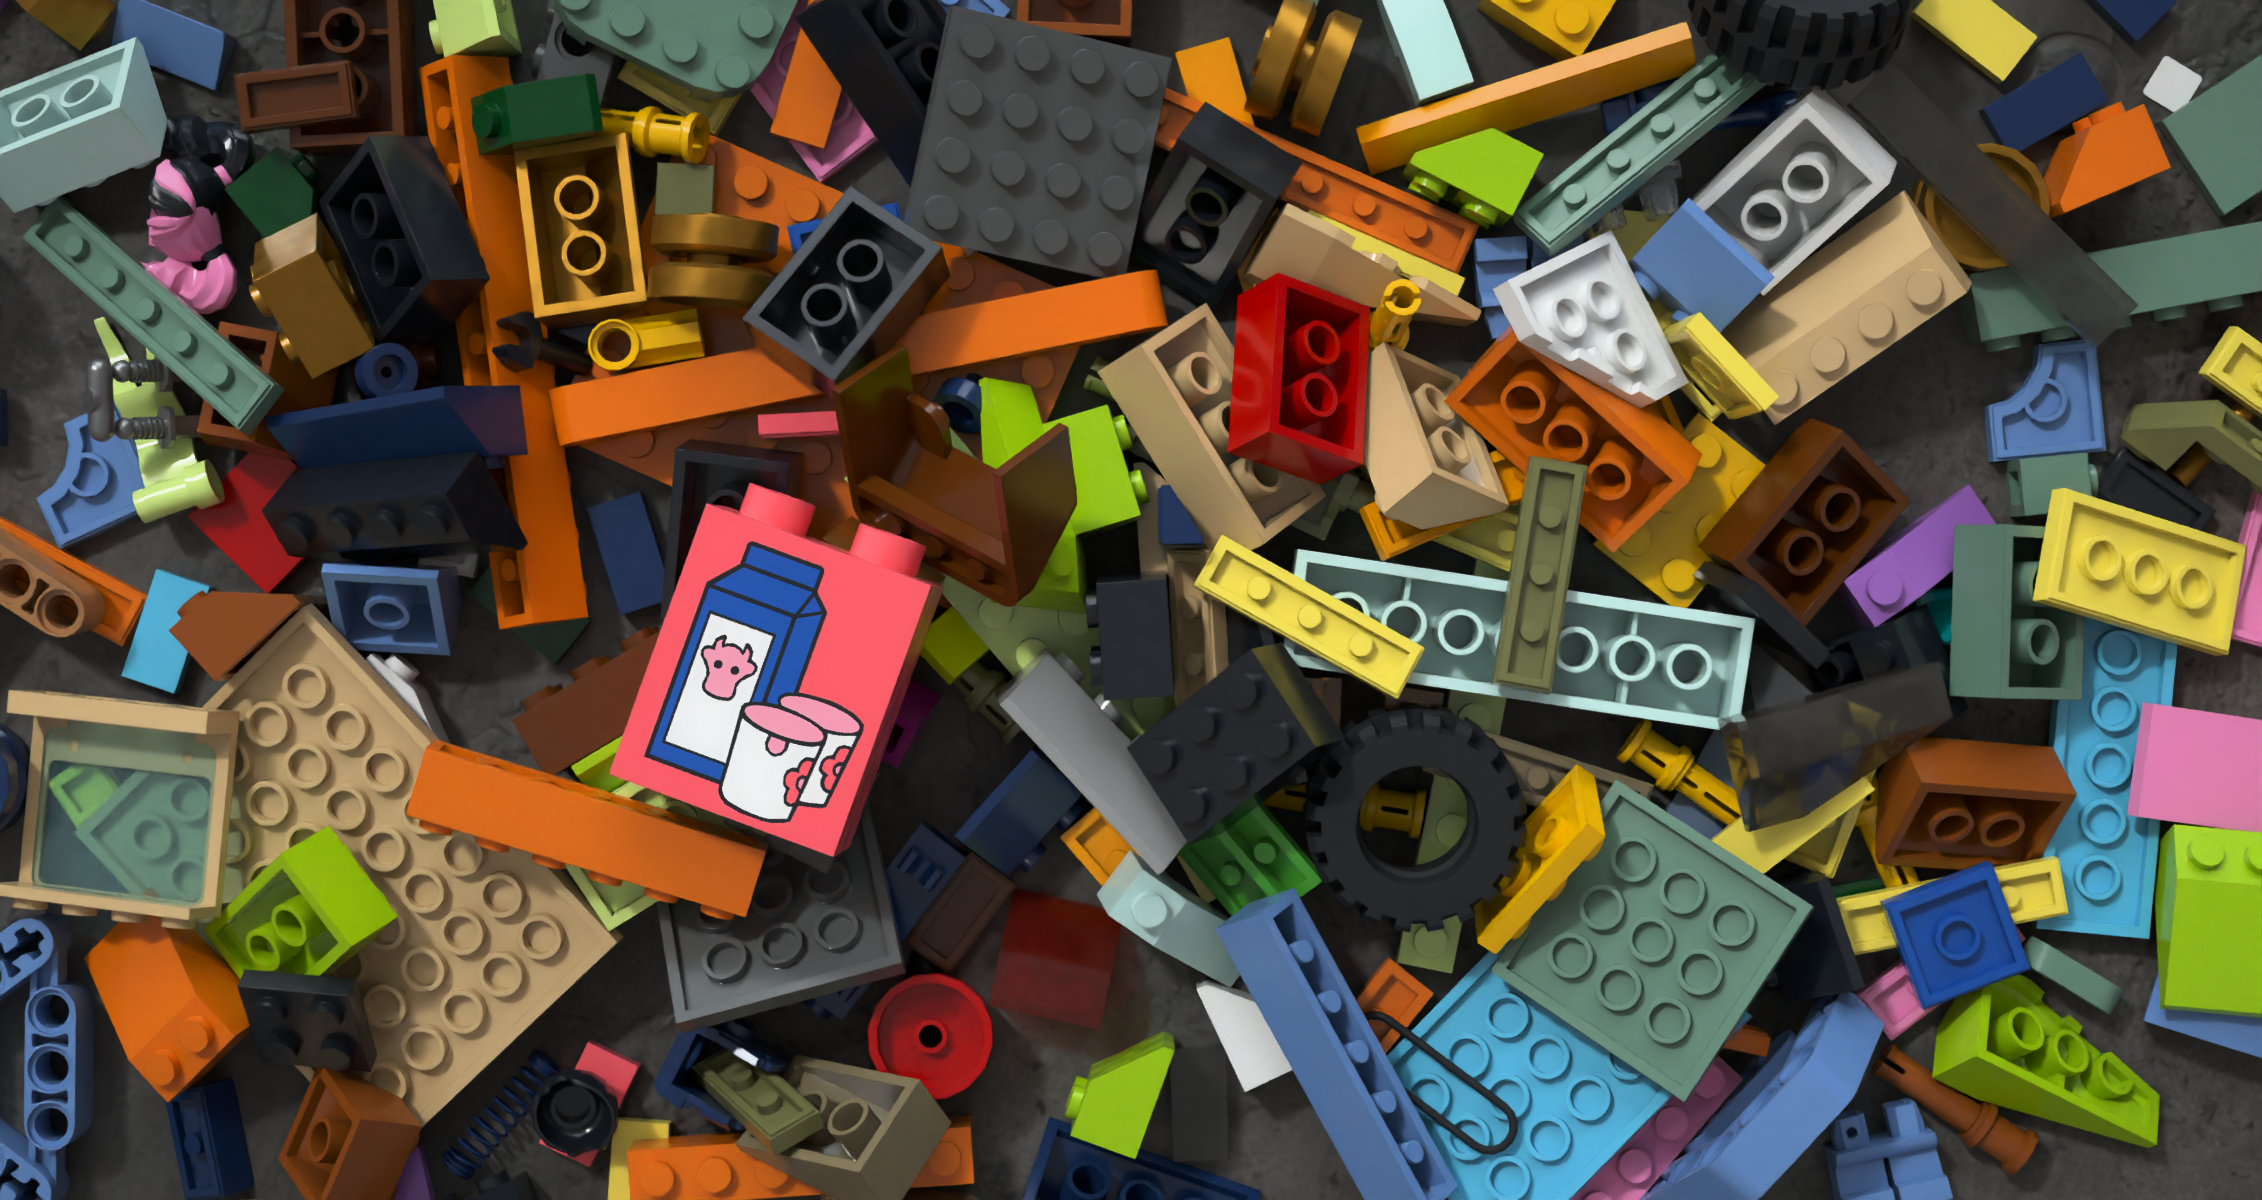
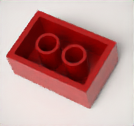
[1228,272,1370,485]

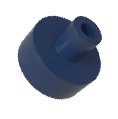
[355,343,418,399]
[933,373,983,433]

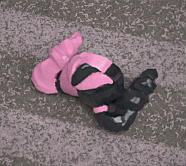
[139,115,256,315]

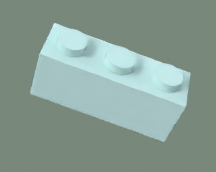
[0,37,168,213]

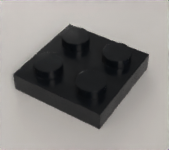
[237,969,378,1072]

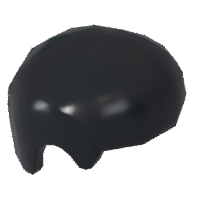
[531,1069,619,1158]

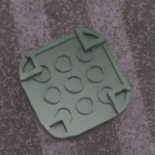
[554,0,798,103]

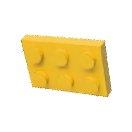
[1591,412,1766,608]
[1473,764,1606,954]

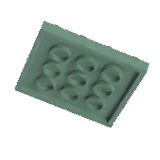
[1491,779,1815,1102]

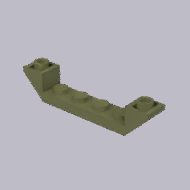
[2120,400,2262,495]

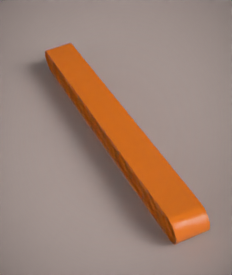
[549,270,1169,447]

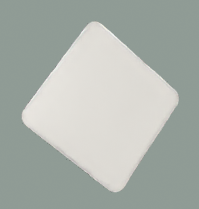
[2143,56,2202,112]

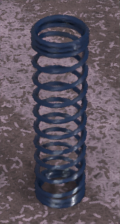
[441,1050,562,1180]

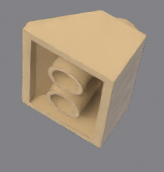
[1363,341,1509,530]

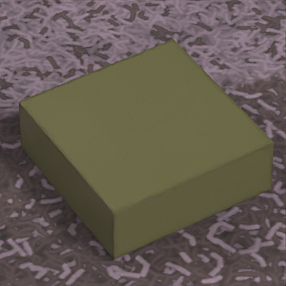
[655,163,717,215]

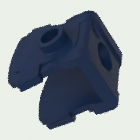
[655,1018,792,1133]

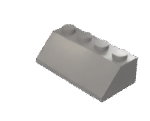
[995,648,1187,875]

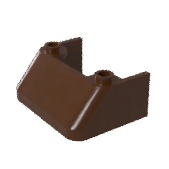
[831,343,1077,607]

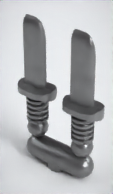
[82,356,201,449]

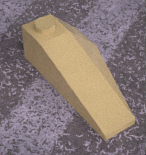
[1241,203,1482,327]

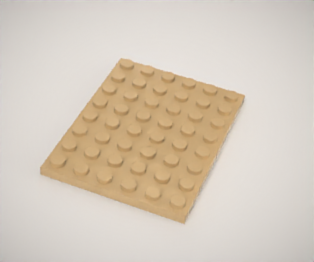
[77,603,624,1129]

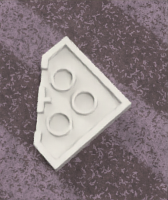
[1493,230,1689,408]

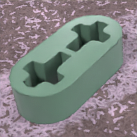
[2023,936,2124,1015]

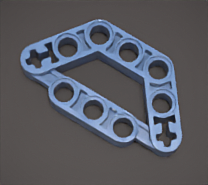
[0,913,94,1200]
[1640,992,1885,1200]

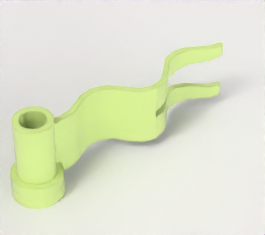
[94,316,225,523]

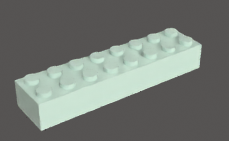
[1280,549,1755,733]

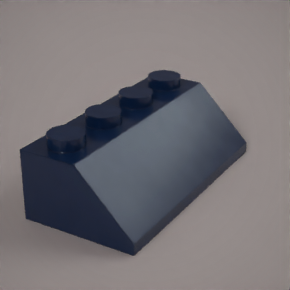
[266,385,528,471]
[1021,1117,1261,1200]

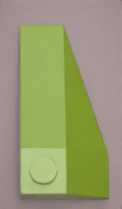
[979,377,1087,614]
[1932,974,2160,1148]

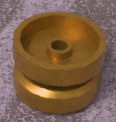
[1243,0,1363,138]
[1909,143,2050,275]
[647,213,780,309]

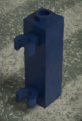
[803,820,969,1021]

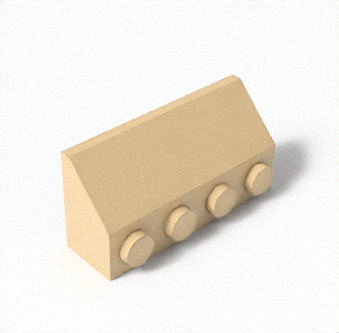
[1720,190,1972,425]
[1098,303,1326,550]

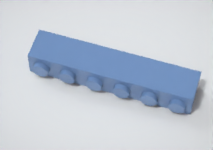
[1215,888,1458,1200]

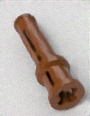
[1871,1043,2039,1175]

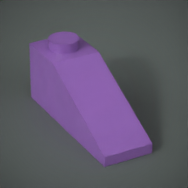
[1836,485,1996,627]

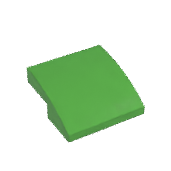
[1178,803,1322,916]

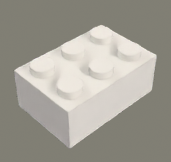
[1692,86,1897,296]

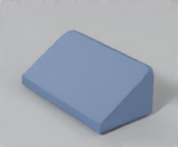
[111,0,238,91]

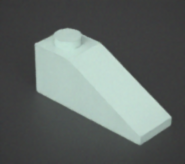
[1097,849,1240,988]

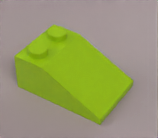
[2154,824,2262,1018]
[203,825,398,979]

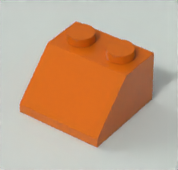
[2043,101,2171,220]

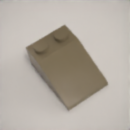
[736,1055,952,1200]

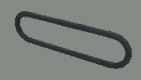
[1363,1011,1518,1155]

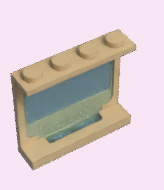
[0,690,240,929]

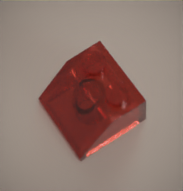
[988,888,1122,1029]

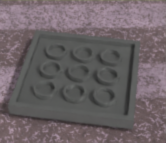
[904,5,1172,278]
[657,794,906,1034]

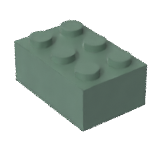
[1949,524,2084,700]

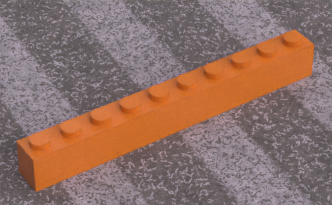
[419,55,589,630]

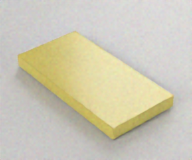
[2032,488,2247,656]

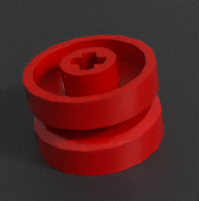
[868,972,994,1099]

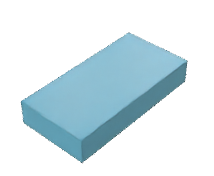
[121,569,215,694]

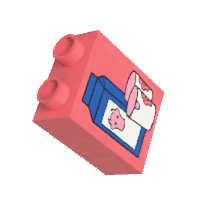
[609,483,944,857]

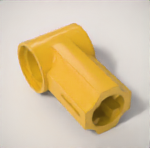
[588,308,706,374]

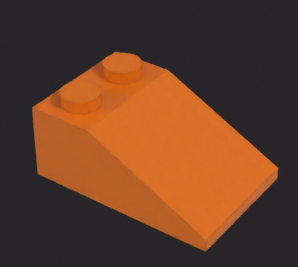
[84,887,251,1103]

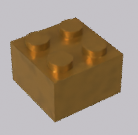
[249,213,375,379]

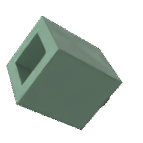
[2004,453,2098,517]

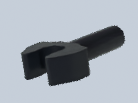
[492,311,593,376]

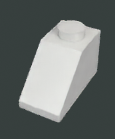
[1196,978,1292,1092]

